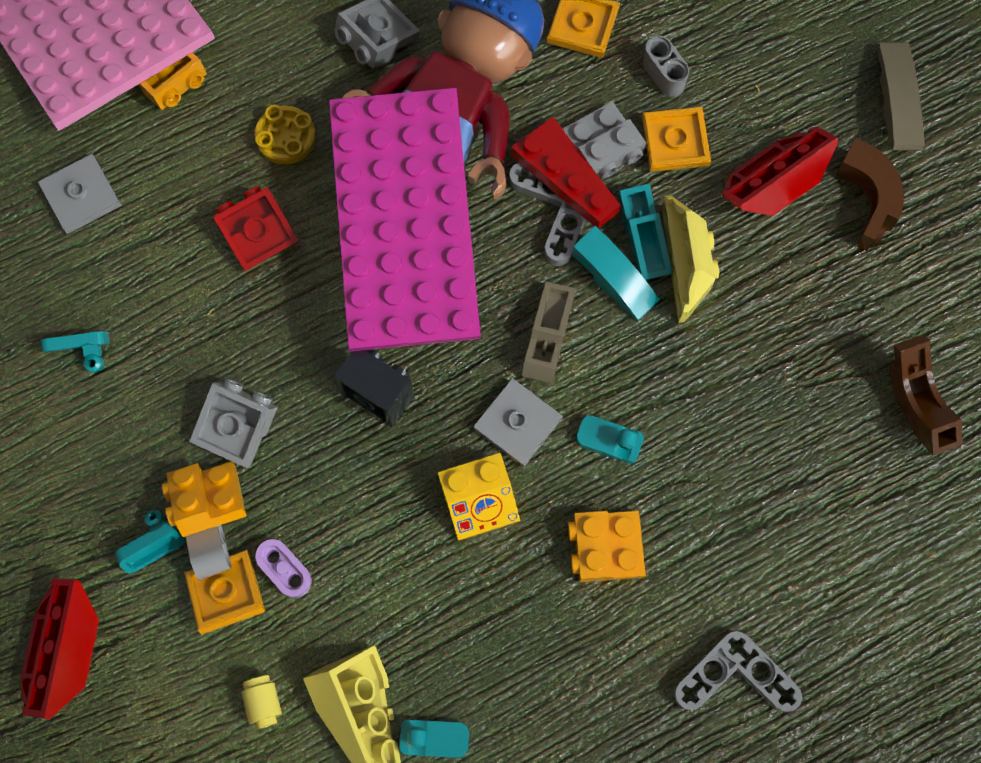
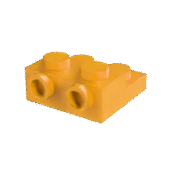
[138,52,207,111]
[162,461,246,537]
[568,511,646,583]

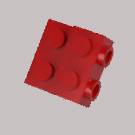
[213,186,299,271]

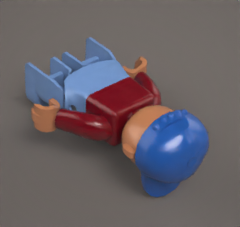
[342,0,545,200]

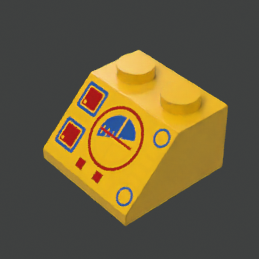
[438,453,520,541]

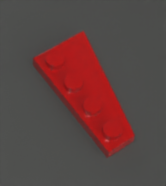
[510,117,620,228]

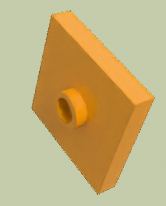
[547,0,620,58]
[642,107,711,172]
[184,550,265,635]

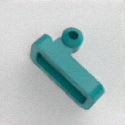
[40,331,110,372]
[576,415,644,464]
[115,510,185,573]
[400,720,469,758]

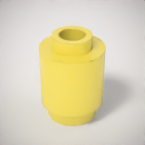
[241,675,282,729]

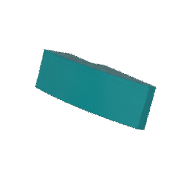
[616,183,673,280]
[572,226,660,322]

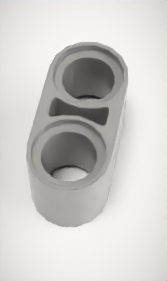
[643,36,689,97]
[186,525,232,580]

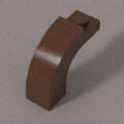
[836,137,904,251]
[889,334,963,455]

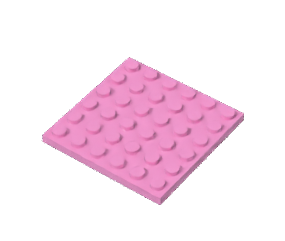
[0,0,215,131]

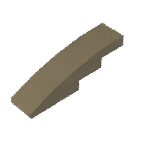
[877,43,925,150]

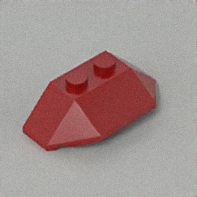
[722,126,838,216]
[20,578,99,719]

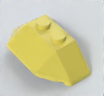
[661,195,719,323]

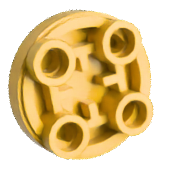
[255,105,316,165]

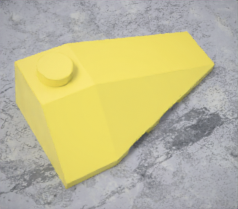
[303,645,401,763]

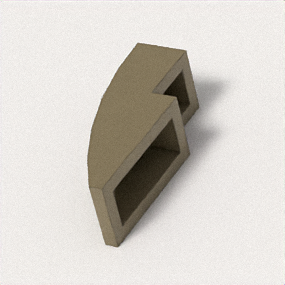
[522,281,576,384]

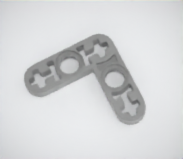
[509,162,586,266]
[673,631,802,712]

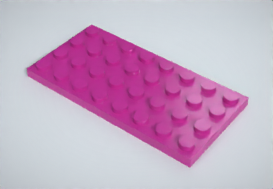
[329,88,481,352]

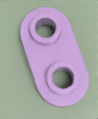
[255,539,312,598]

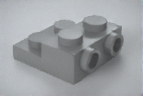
[334,0,420,69]
[563,101,646,179]
[189,379,278,468]

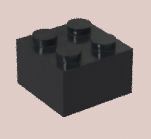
[334,349,414,427]

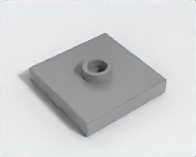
[38,153,122,234]
[473,378,563,467]

